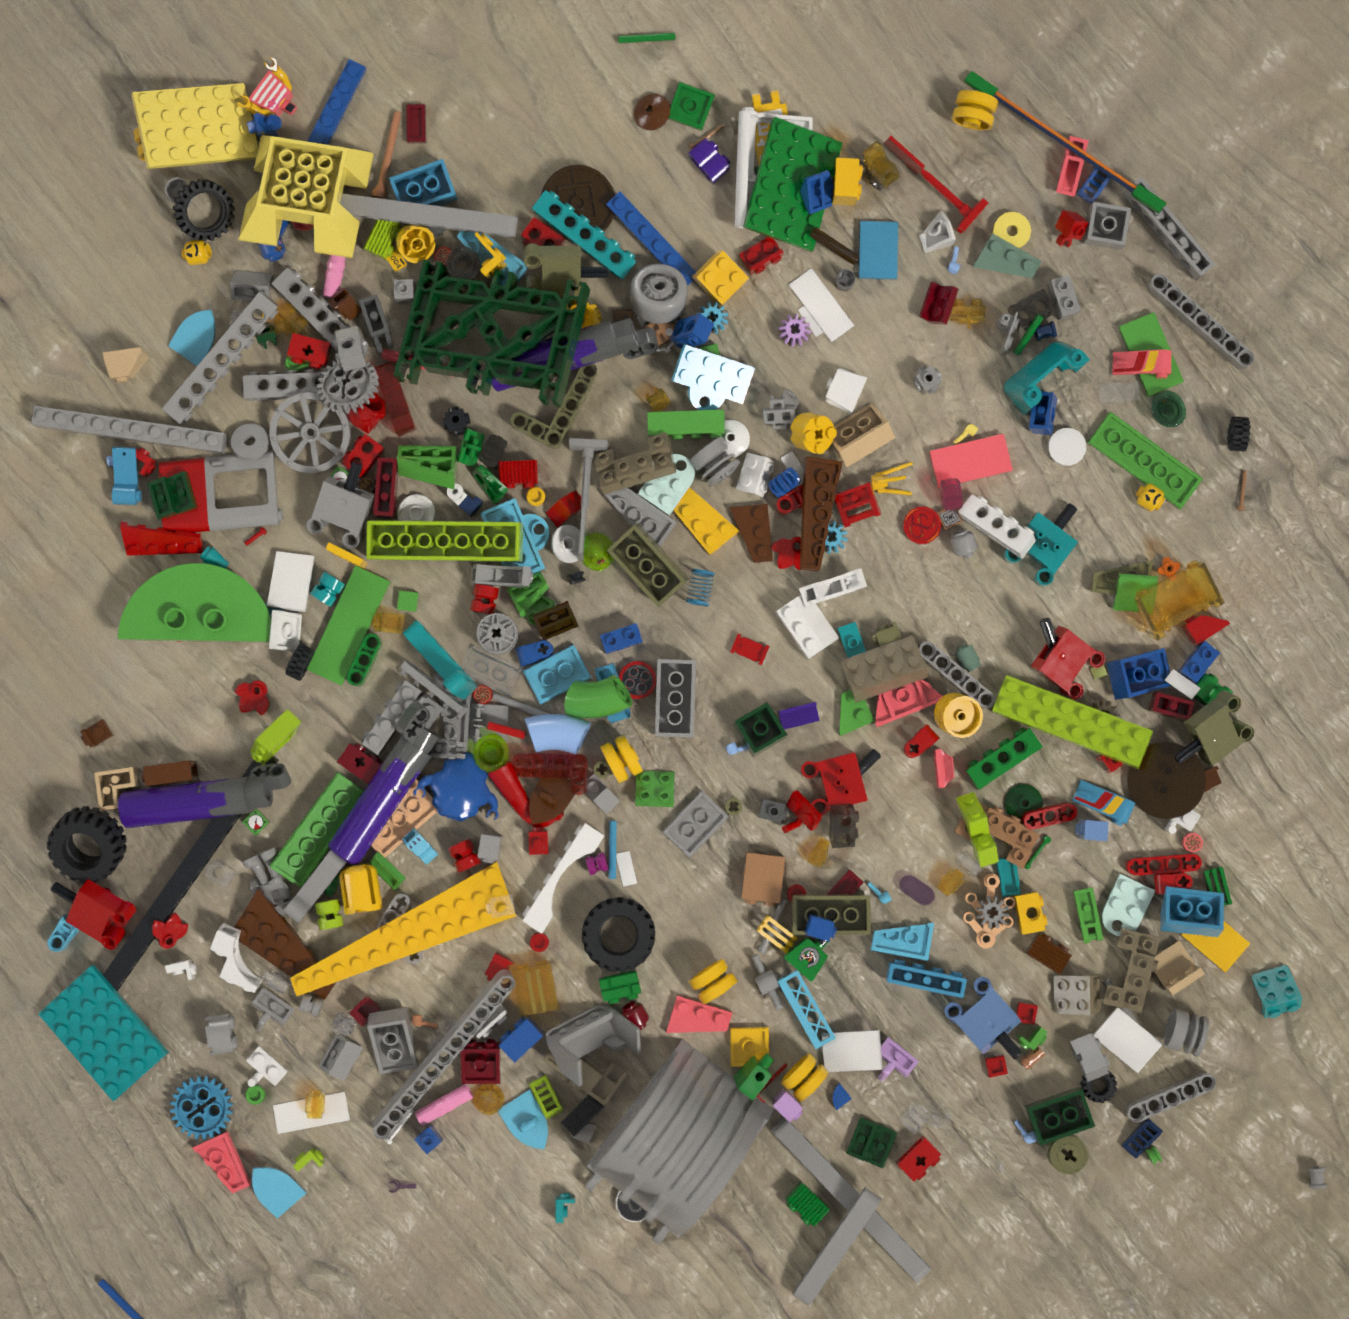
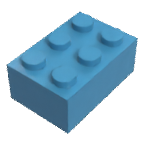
[389,159,458,206]

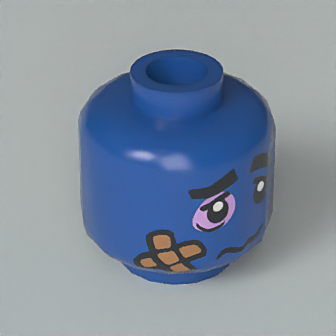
[258,235,286,262]

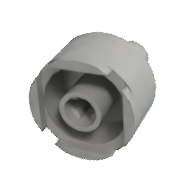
[205,1013,238,1055]

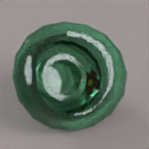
[1151,390,1186,428]

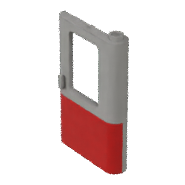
[159,450,283,533]

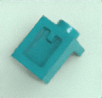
[556,1193,575,1223]

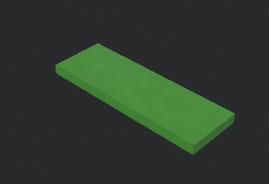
[1087,411,1203,510]
[307,565,391,686]
[269,772,364,888]

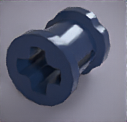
[1034,321,1057,342]

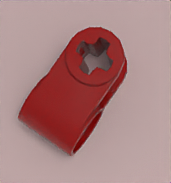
[775,485,803,515]
[903,724,940,758]
[1153,872,1193,894]

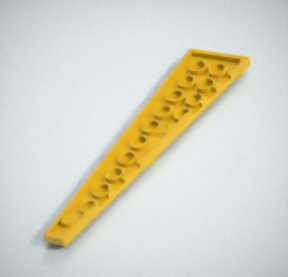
[290,862,516,997]

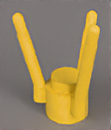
[871,462,913,495]

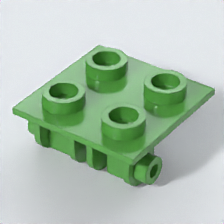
[635,771,675,807]

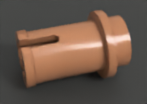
[1020,1046,1045,1070]

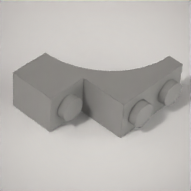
[471,564,533,588]

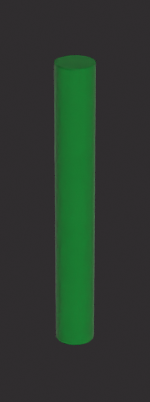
[618,32,675,43]

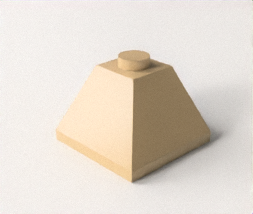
[102,347,149,383]

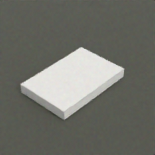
[267,551,315,612]
[1093,1007,1163,1073]
[821,1030,883,1072]

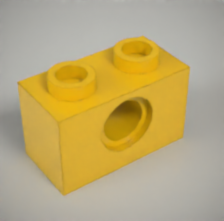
[1013,891,1048,935]

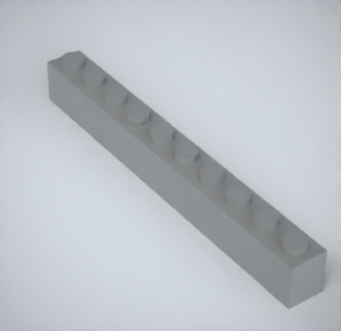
[31,406,228,455]

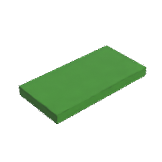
[1118,312,1184,397]

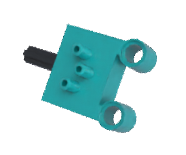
[1003,503,1078,587]

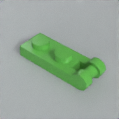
[1073,887,1103,944]

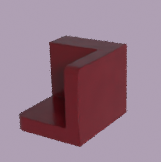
[349,995,380,1027]

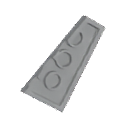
[605,487,678,547]

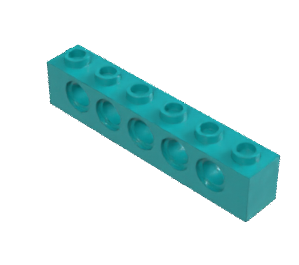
[531,190,637,281]

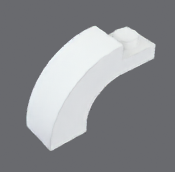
[799,568,867,607]

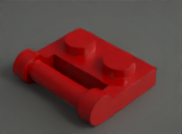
[835,482,881,528]

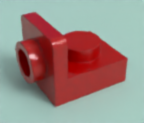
[528,827,549,855]

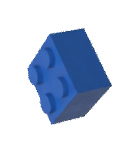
[499,1016,545,1063]

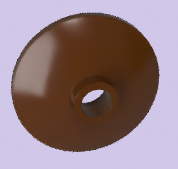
[634,94,670,131]

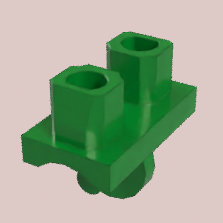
[456,429,485,467]

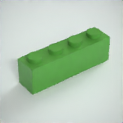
[647,410,726,440]

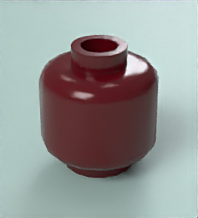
[621,1001,649,1030]

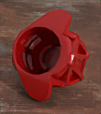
[346,392,386,434]

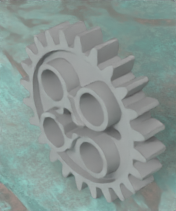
[317,361,379,414]

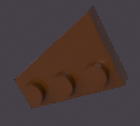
[729,504,773,563]

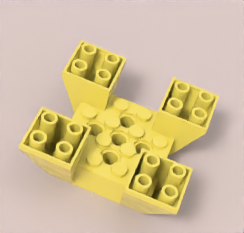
[239,135,374,258]

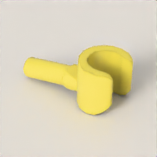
[953,424,978,445]

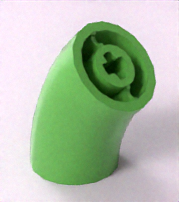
[564,675,633,718]

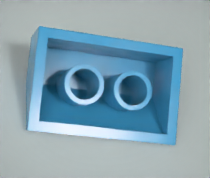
[1160,886,1224,937]

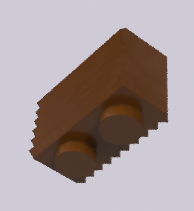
[1025,933,1072,975]

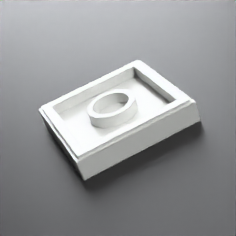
[269,610,302,652]

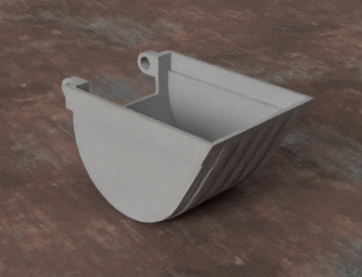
[585,1038,774,1244]

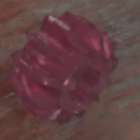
[940,478,963,511]

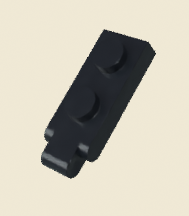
[560,1094,605,1137]

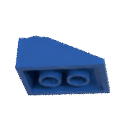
[1106,648,1172,700]

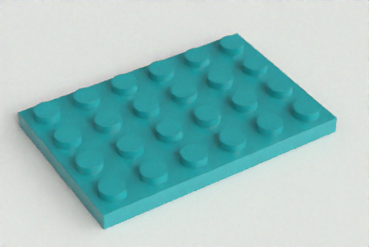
[38,964,169,1102]

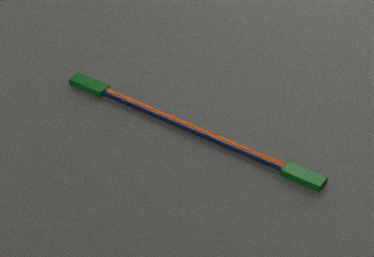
[964,71,1166,214]

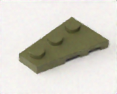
[1091,560,1153,595]

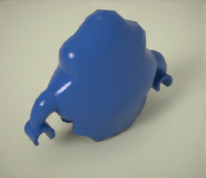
[413,752,498,822]

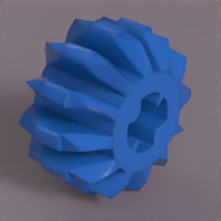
[768,467,801,497]

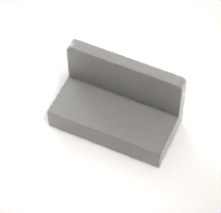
[230,271,272,301]
[318,1033,363,1081]

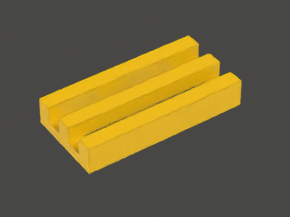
[756,915,798,954]

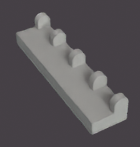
[400,661,469,720]

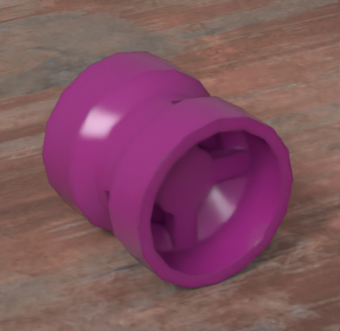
[585,852,609,875]

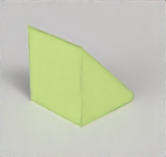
[1090,665,1108,679]

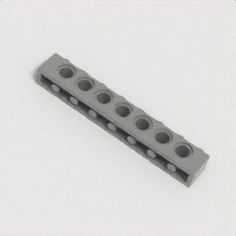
[162,290,279,424]

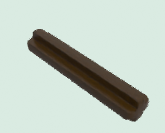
[810,227,859,265]

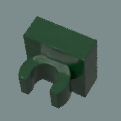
[256,324,277,349]

